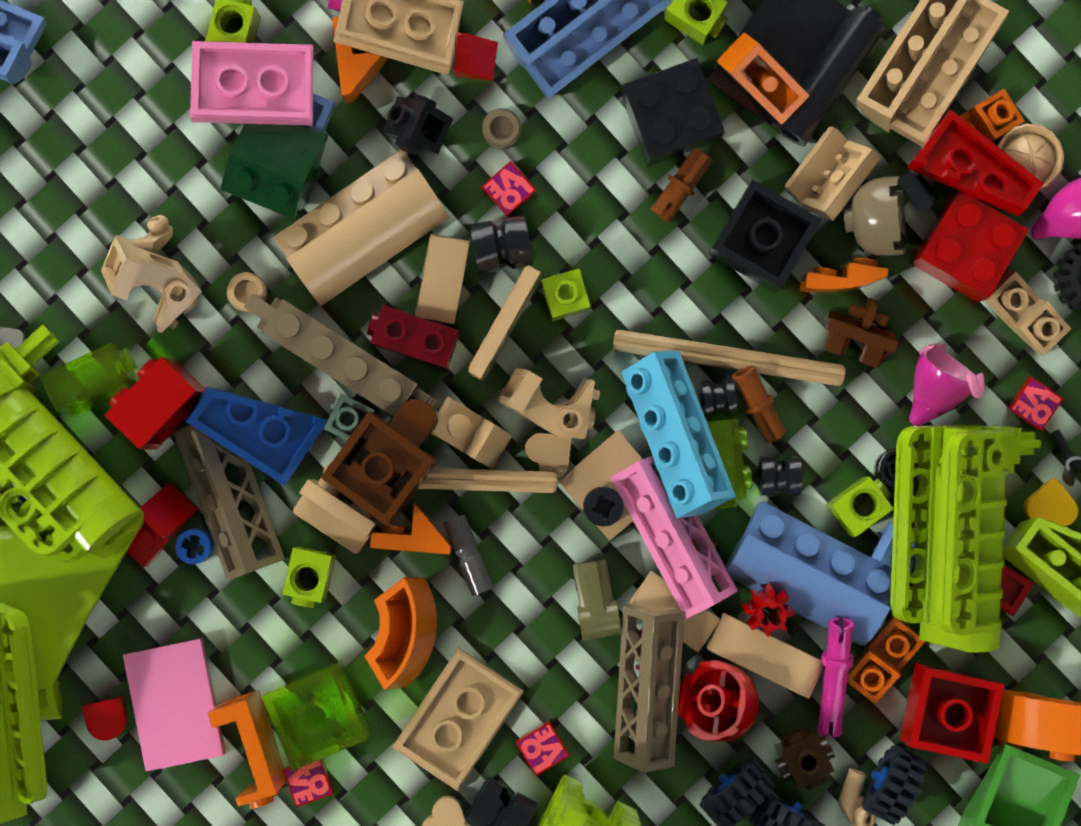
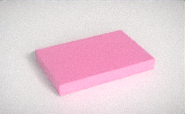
[190,41,314,125]
[123,638,226,771]

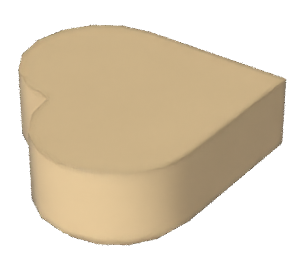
[525,433,572,479]
[422,795,467,826]

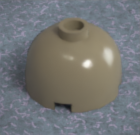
[844,176,906,256]

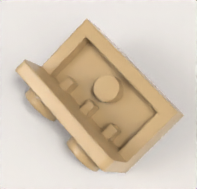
[784,126,880,221]
[293,478,379,554]

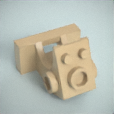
[101,235,202,333]
[496,367,600,439]

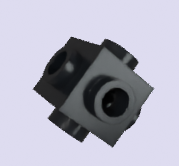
[382,94,454,155]

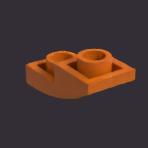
[960,88,1025,142]
[800,258,889,293]
[847,615,926,704]

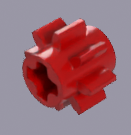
[742,583,795,637]

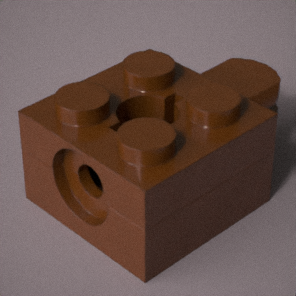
[321,399,439,525]

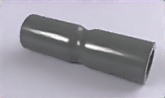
[443,514,494,596]

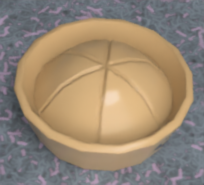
[998,124,1064,190]

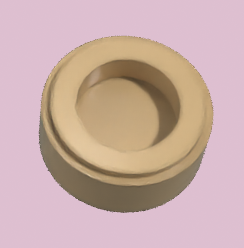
[227,272,268,313]

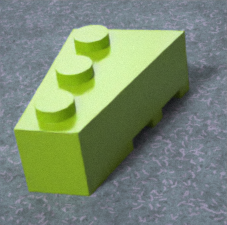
[1003,517,1081,619]

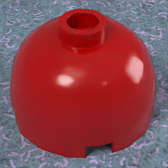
[678,660,759,742]

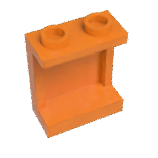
[207,690,286,809]

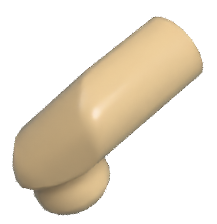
[131,215,173,254]
[838,768,876,826]

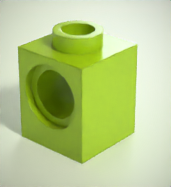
[205,0,261,43]
[664,0,728,45]
[541,269,591,322]
[825,477,894,537]
[282,546,336,608]

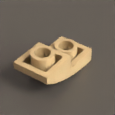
[415,233,469,324]
[984,270,1071,356]
[629,571,720,652]

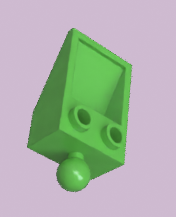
[958,743,1080,826]

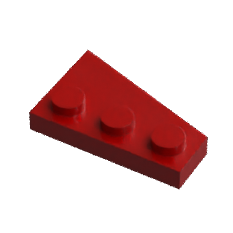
[907,110,1044,216]

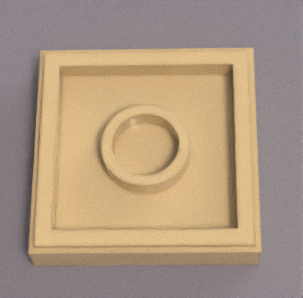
[559,430,662,541]

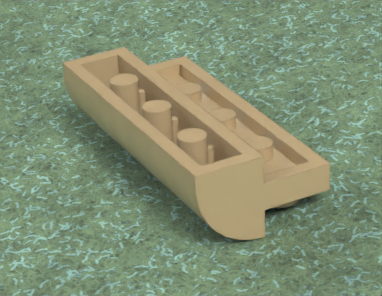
[856,0,1009,146]
[273,150,450,306]

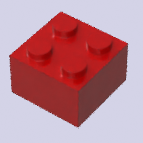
[910,190,1029,303]
[104,357,205,450]
[899,662,1005,764]

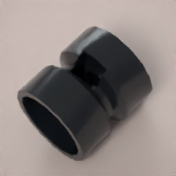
[470,215,533,275]
[464,776,537,826]

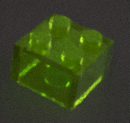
[262,659,372,771]

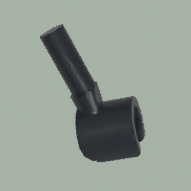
[1051,429,1081,486]

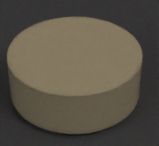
[482,108,521,150]

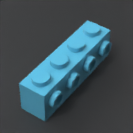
[621,351,736,518]

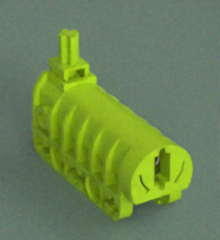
[0,324,144,563]
[890,425,1041,653]
[0,602,47,824]

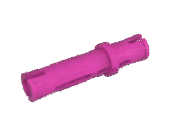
[817,618,855,737]

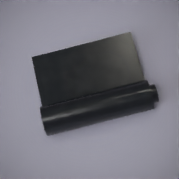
[707,0,885,147]

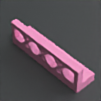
[611,455,738,619]

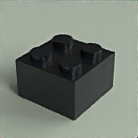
[621,57,725,167]
[708,179,822,293]

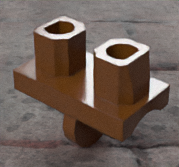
[824,298,899,368]

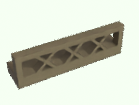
[174,425,285,581]
[614,604,685,773]

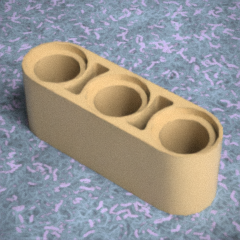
[706,612,825,699]

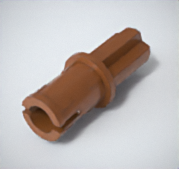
[650,148,712,224]
[732,365,785,443]

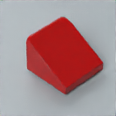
[453,32,498,82]

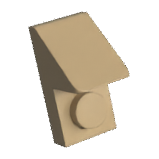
[431,396,513,469]

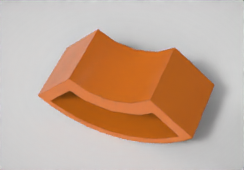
[364,577,437,690]
[994,690,1081,762]

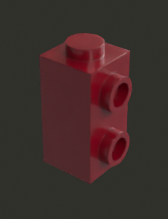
[367,305,460,370]

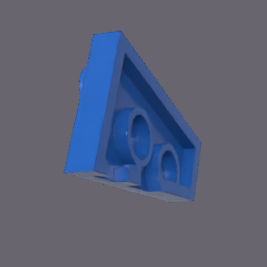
[184,387,328,486]

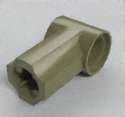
[573,559,622,641]

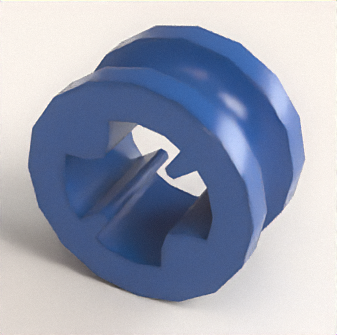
[175,528,214,564]

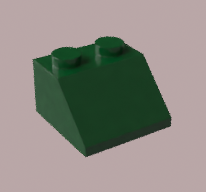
[220,124,329,219]

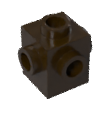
[774,728,835,790]

